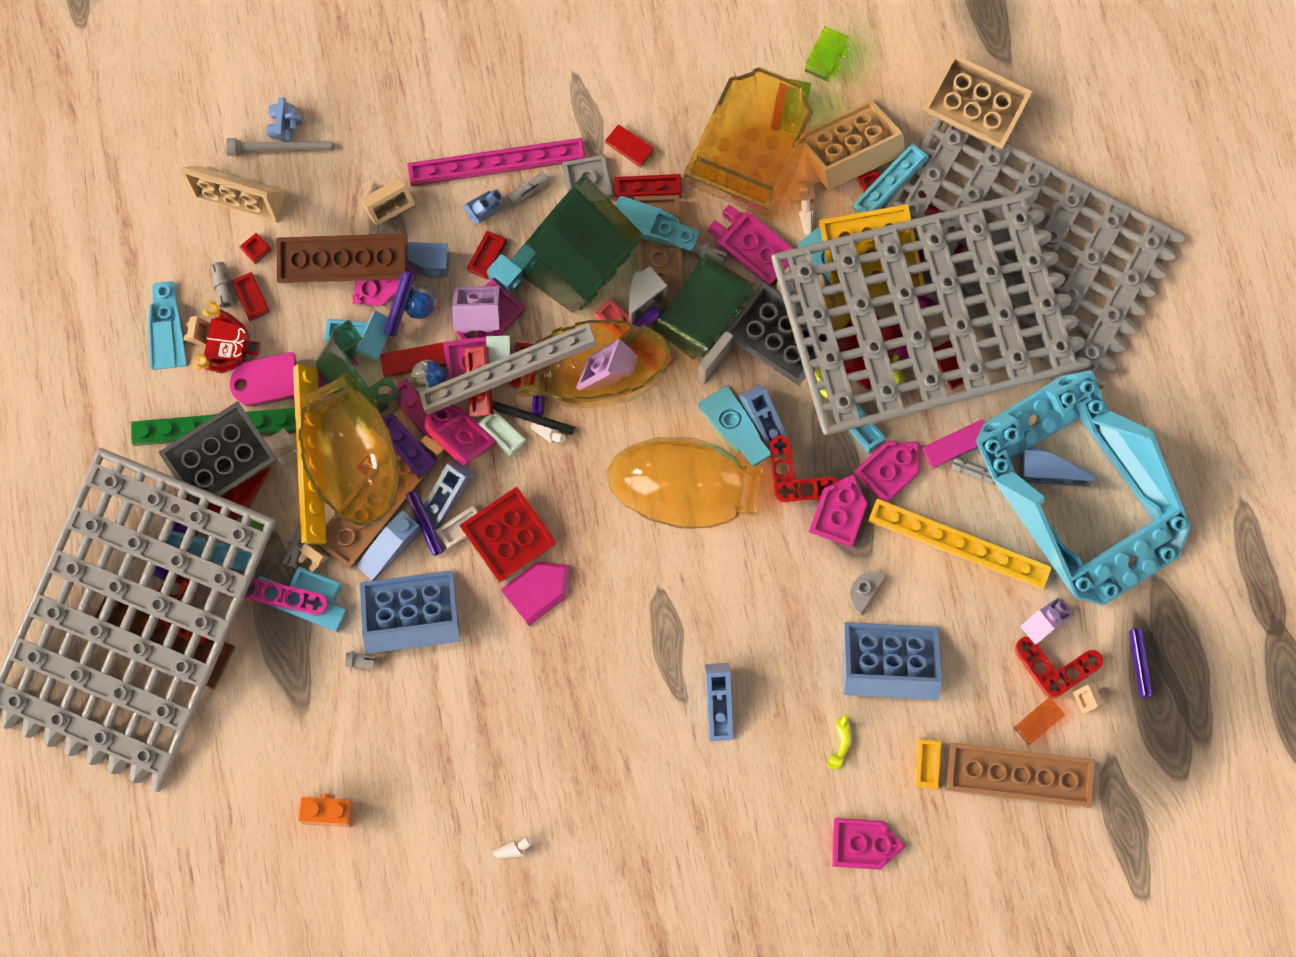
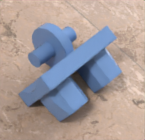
[266,97,303,142]
[463,189,504,225]

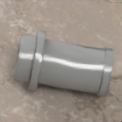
[345,650,375,670]

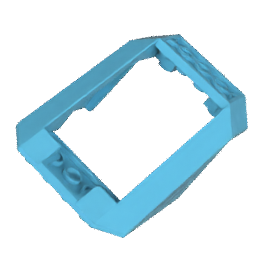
[976,370,1191,605]

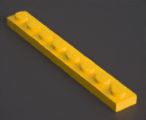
[293,364,326,545]
[868,499,1052,590]

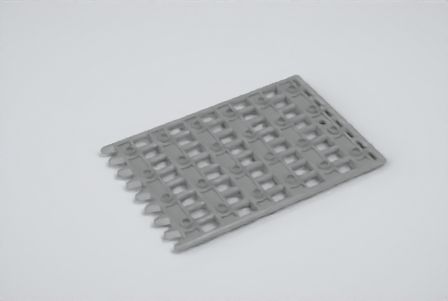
[866,118,1185,389]
[771,190,1091,435]
[0,448,276,792]

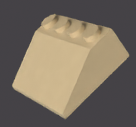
[923,53,1032,150]
[795,99,906,190]
[180,166,286,223]

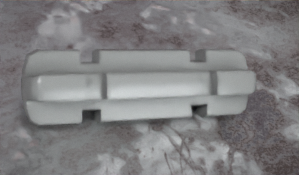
[951,457,994,484]

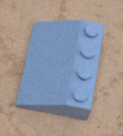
[360,570,461,654]
[843,622,942,700]

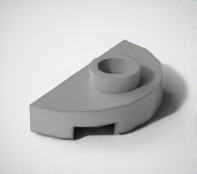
[850,572,886,615]

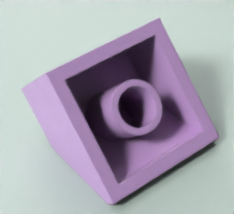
[452,286,500,333]
[576,339,638,391]

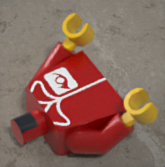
[193,301,260,374]

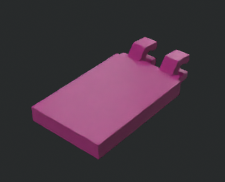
[708,204,793,286]

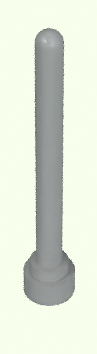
[226,138,334,156]

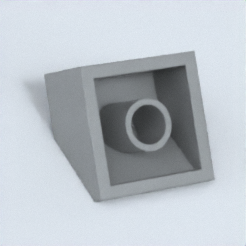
[629,266,667,327]

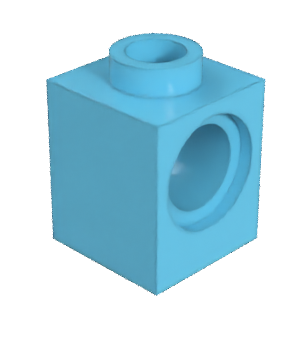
[487,254,523,293]

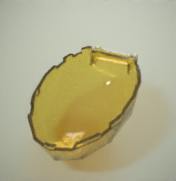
[518,320,672,408]
[298,374,401,526]
[606,437,765,529]

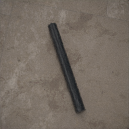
[493,401,575,435]

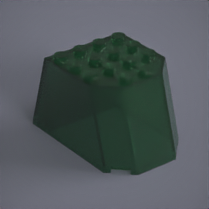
[510,174,642,313]

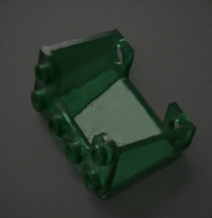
[651,255,755,360]
[316,320,401,429]

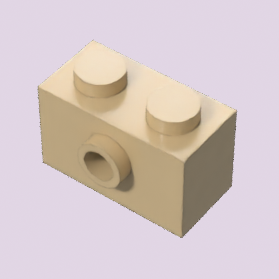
[360,178,416,226]

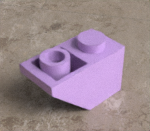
[1020,598,1073,645]

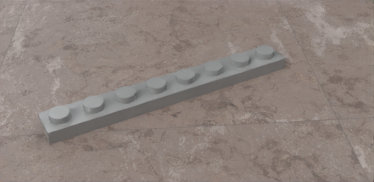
[419,323,597,415]

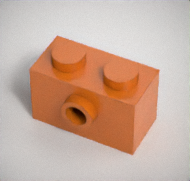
[299,794,353,827]

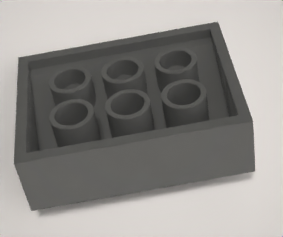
[725,282,837,386]
[158,401,278,508]

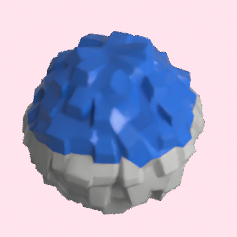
[404,283,437,319]
[410,359,448,393]

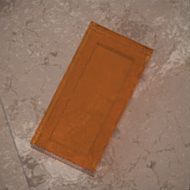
[1013,697,1065,746]

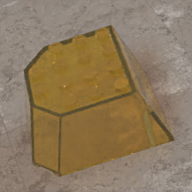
[684,67,813,220]

